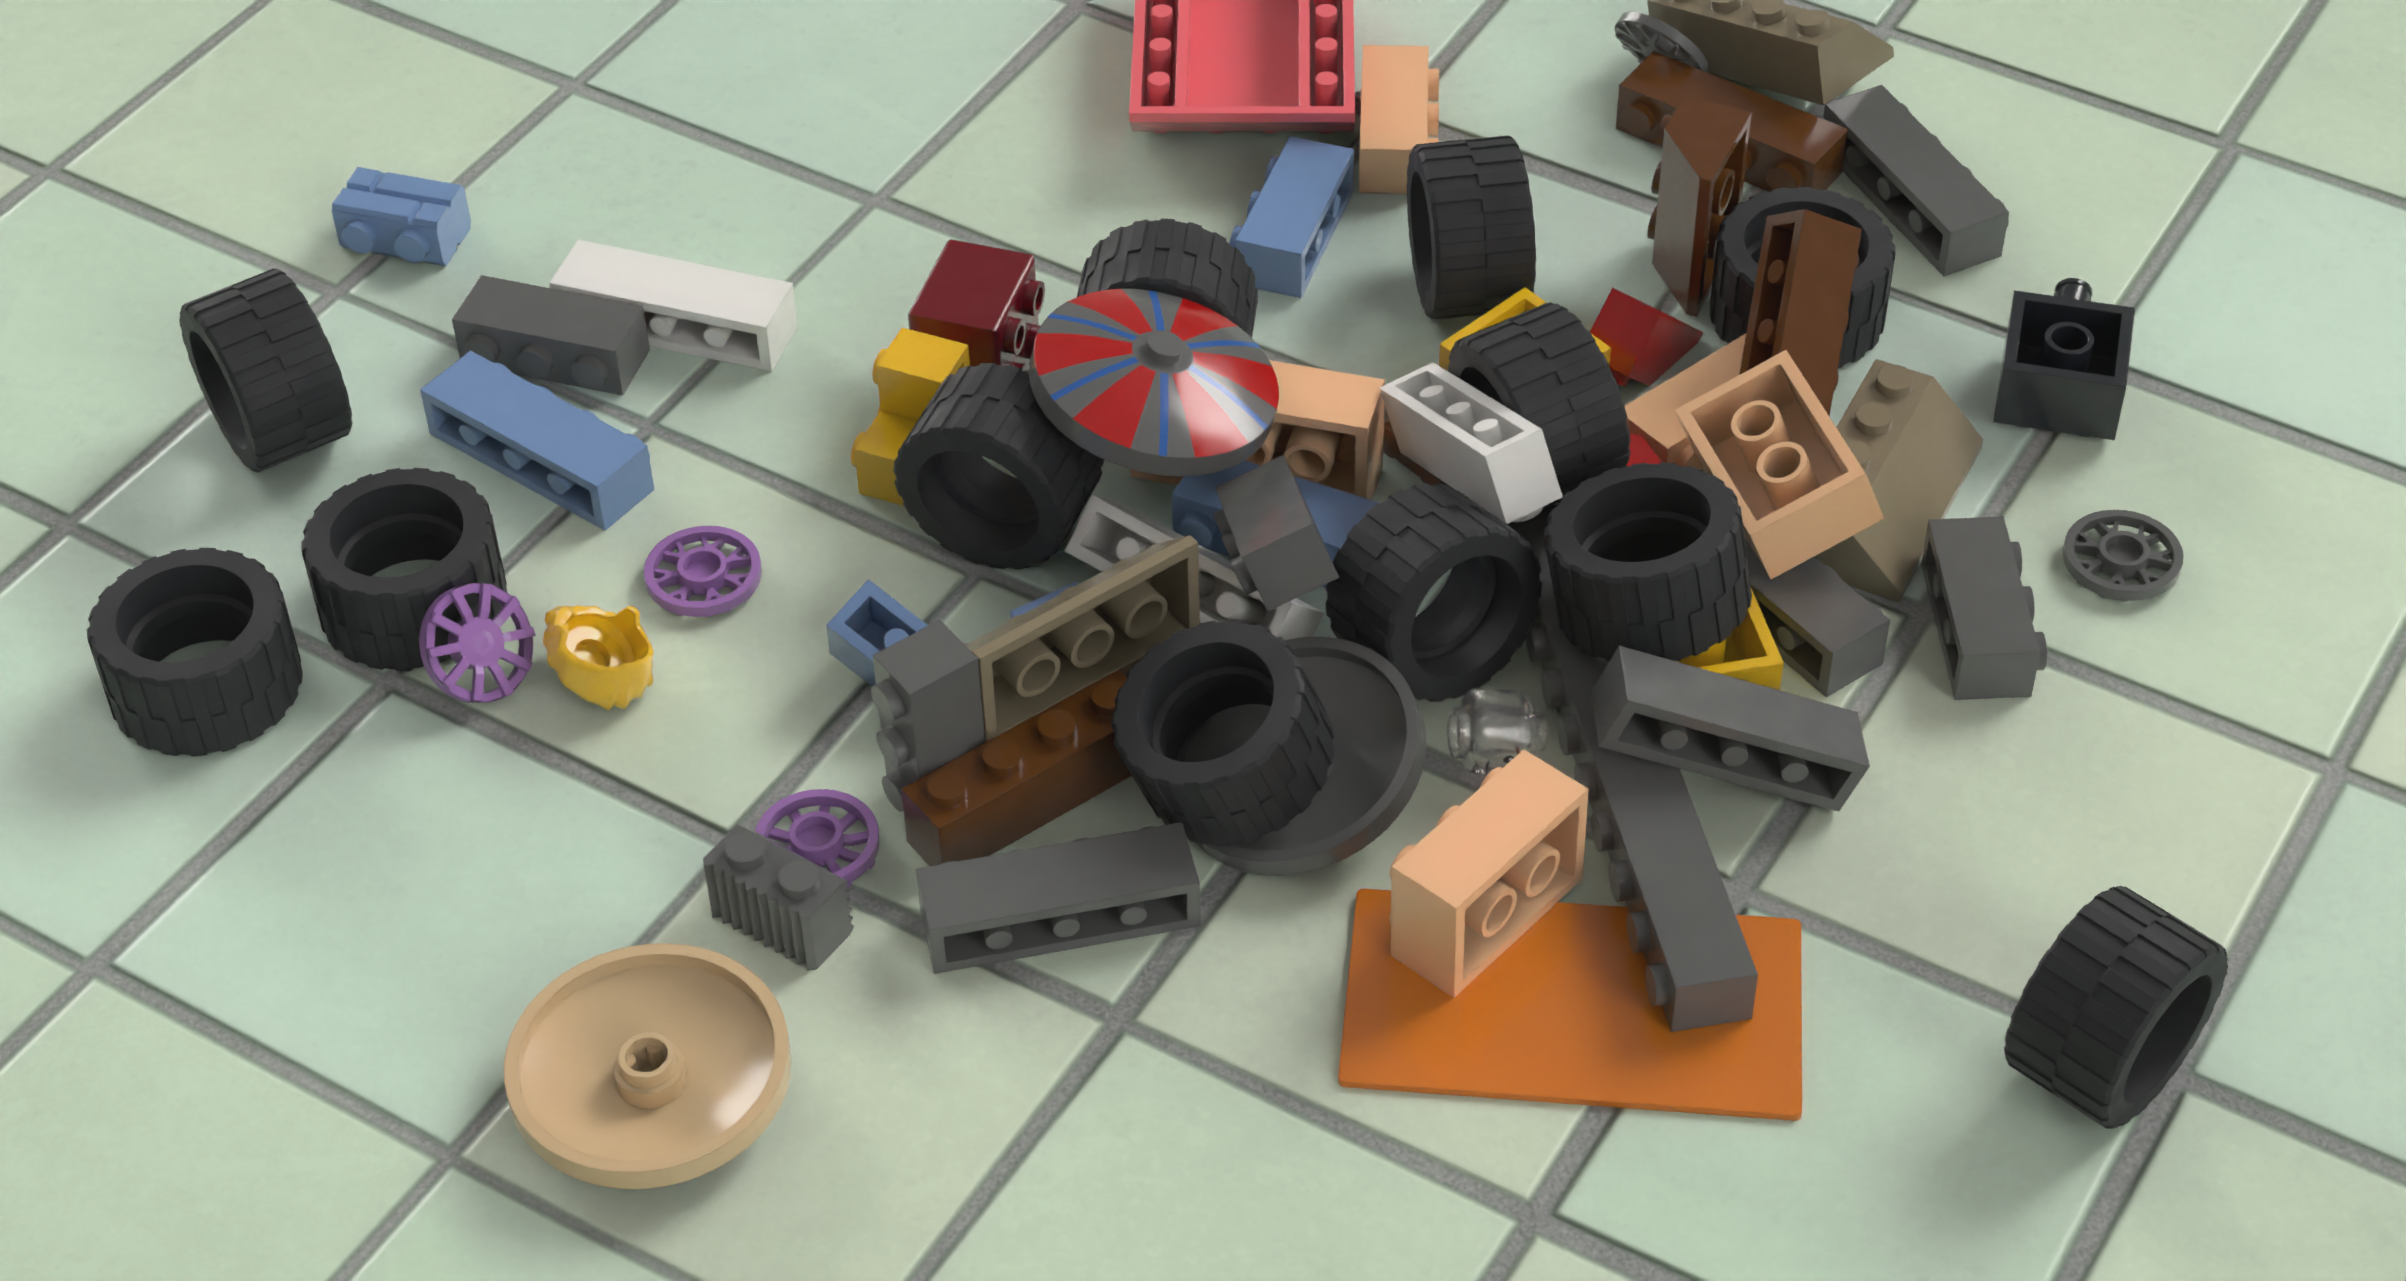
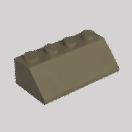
[1647,0,1894,106]
[1814,359,1983,602]
[965,535,1200,743]

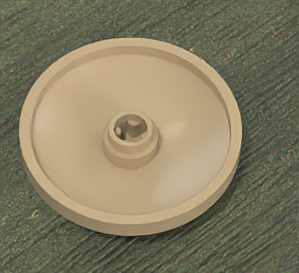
[504,943,792,1189]

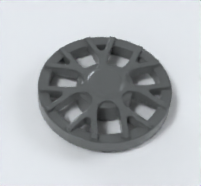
[1614,12,1709,72]
[2063,510,2184,602]

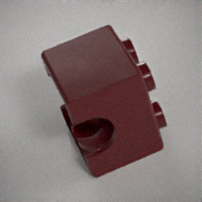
[908,239,1045,373]

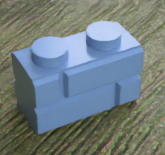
[331,167,471,266]

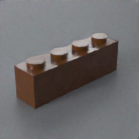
[1616,51,1848,192]
[1739,209,1862,416]
[901,670,1132,866]

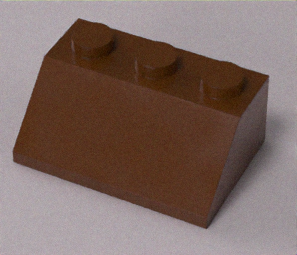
[1647,95,1752,317]

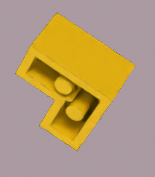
[851,328,970,506]

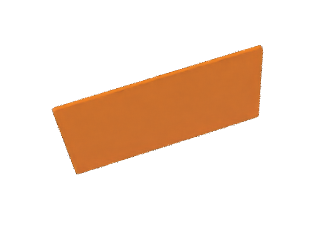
[1338,888,1802,1121]

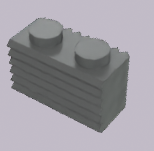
[703,824,854,971]

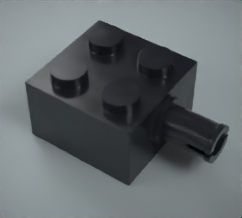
[1993,278,2135,440]

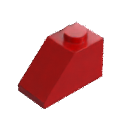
[1590,287,1704,387]

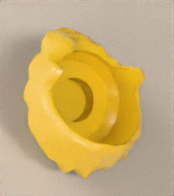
[543,605,654,711]

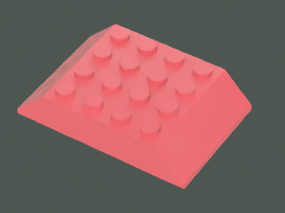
[1129,0,1355,133]

